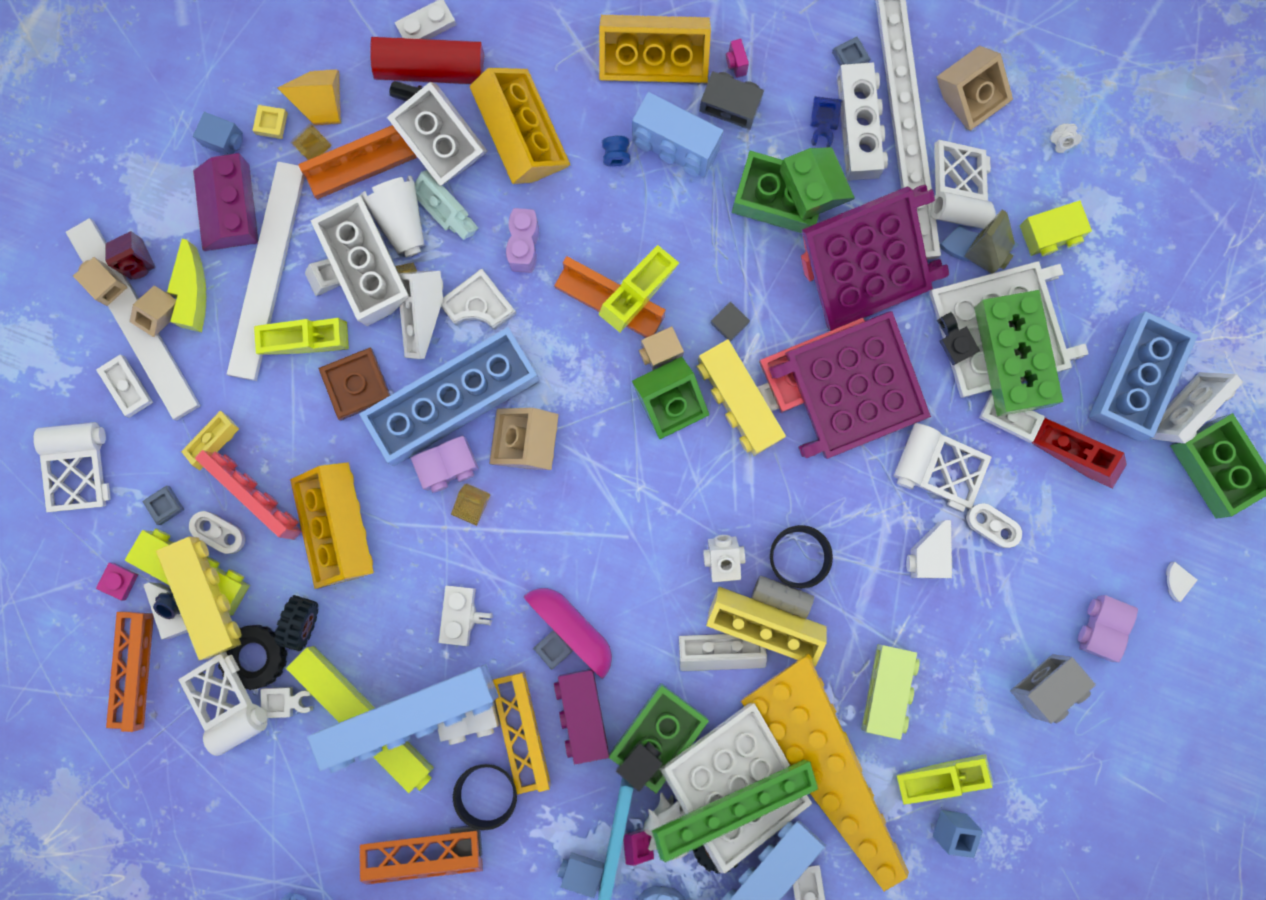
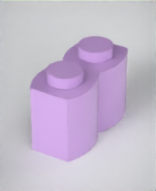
[506,208,539,273]
[411,436,479,493]
[1078,595,1138,663]

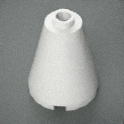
[359,176,424,258]

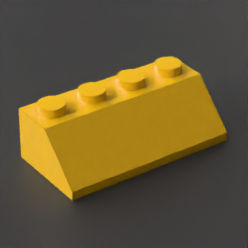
[599,15,711,83]
[469,68,571,184]
[290,462,374,589]

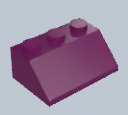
[193,153,258,251]

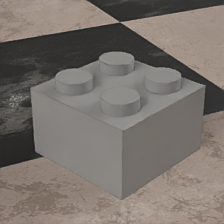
[1010,654,1096,724]

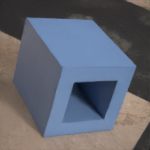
[193,112,243,155]
[933,810,983,858]
[558,852,604,898]

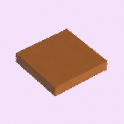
[318,347,391,421]

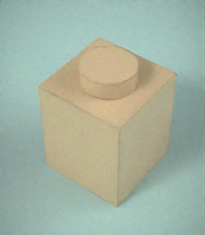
[73,257,128,306]
[130,285,176,337]
[638,326,684,370]

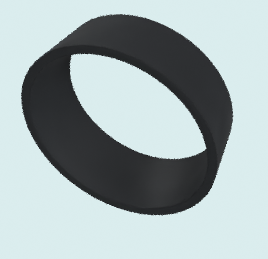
[770,525,833,588]
[453,764,517,830]

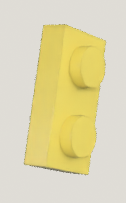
[181,410,239,471]

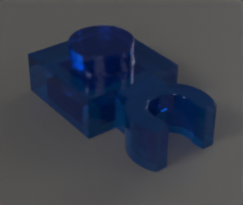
[810,96,842,147]

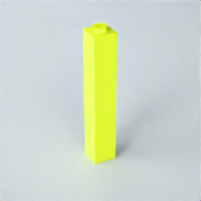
[286,646,434,793]

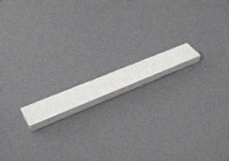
[227,161,305,381]
[66,218,200,421]

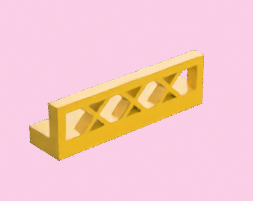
[493,672,551,795]

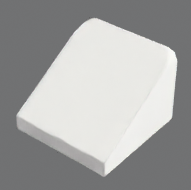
[305,259,340,296]

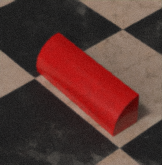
[370,37,484,84]

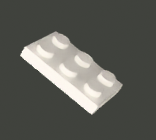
[1151,372,1243,444]

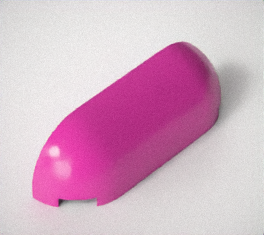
[523,588,612,679]

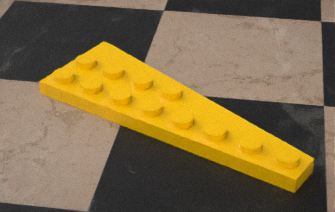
[741,653,909,891]

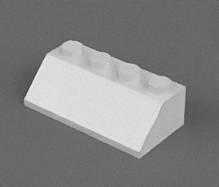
[310,195,409,326]

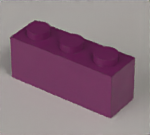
[554,669,609,765]

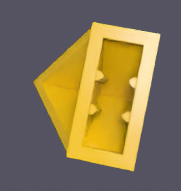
[277,69,341,125]

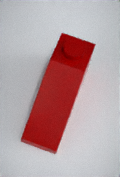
[1031,418,1127,489]

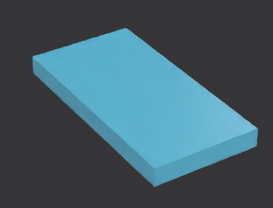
[598,778,634,900]

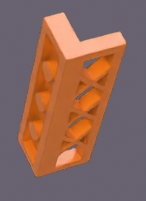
[298,125,418,199]
[554,256,666,338]
[106,612,154,732]
[359,831,483,885]

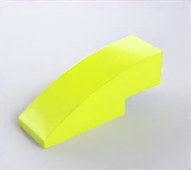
[167,239,207,332]
[598,245,679,333]
[254,318,349,355]
[897,754,993,805]

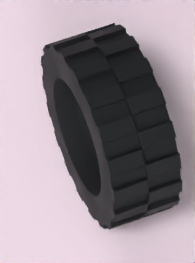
[218,625,287,690]

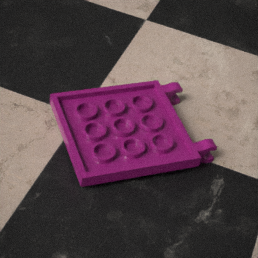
[802,184,949,331]
[769,311,931,459]

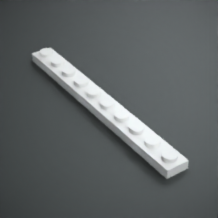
[876,0,941,260]

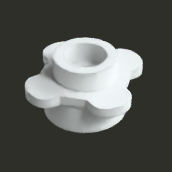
[1050,123,1082,153]

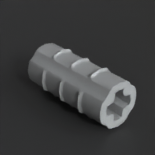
[751,575,814,619]

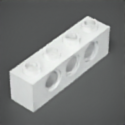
[837,63,888,181]

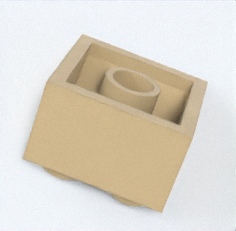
[936,45,1013,131]
[489,408,559,470]

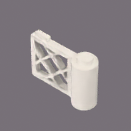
[931,140,996,229]
[33,422,111,512]
[893,423,992,512]
[178,652,268,756]

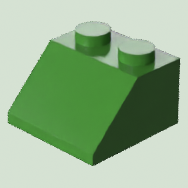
[780,147,855,221]
[632,356,710,440]

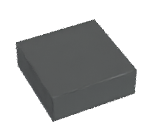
[710,302,750,342]
[450,826,482,858]

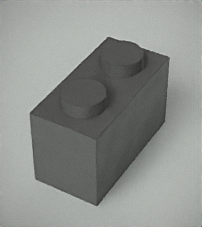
[699,71,764,130]

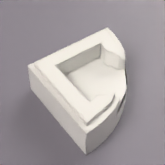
[1166,562,1198,602]

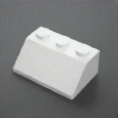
[387,82,488,186]

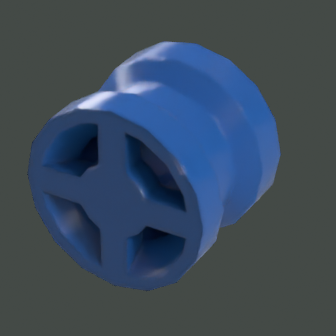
[602,136,630,167]

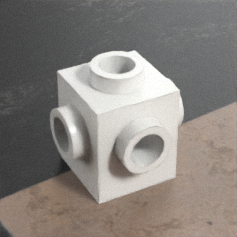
[703,535,745,582]

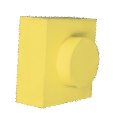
[252,105,288,139]

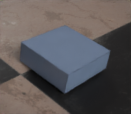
[832,36,870,66]
[142,486,184,525]
[533,630,573,670]

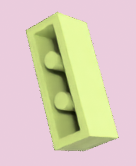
[861,644,920,740]

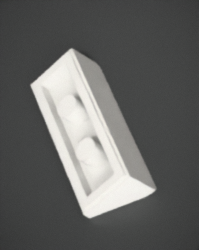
[679,634,767,671]

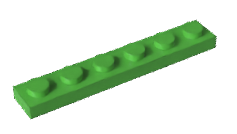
[652,760,818,863]

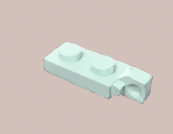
[415,170,478,240]

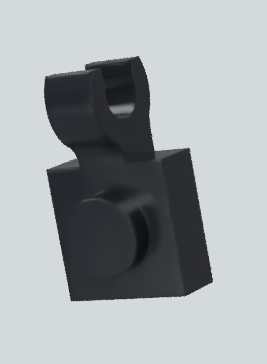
[937,312,980,365]

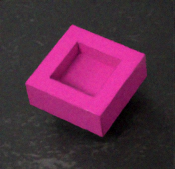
[726,39,749,78]
[96,563,139,601]
[623,829,654,866]

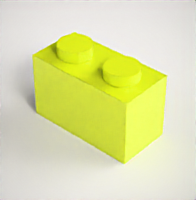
[1019,200,1092,256]

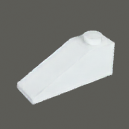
[399,271,443,359]

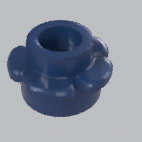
[153,592,180,619]

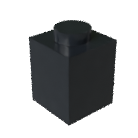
[616,740,663,792]

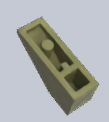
[964,209,1015,274]

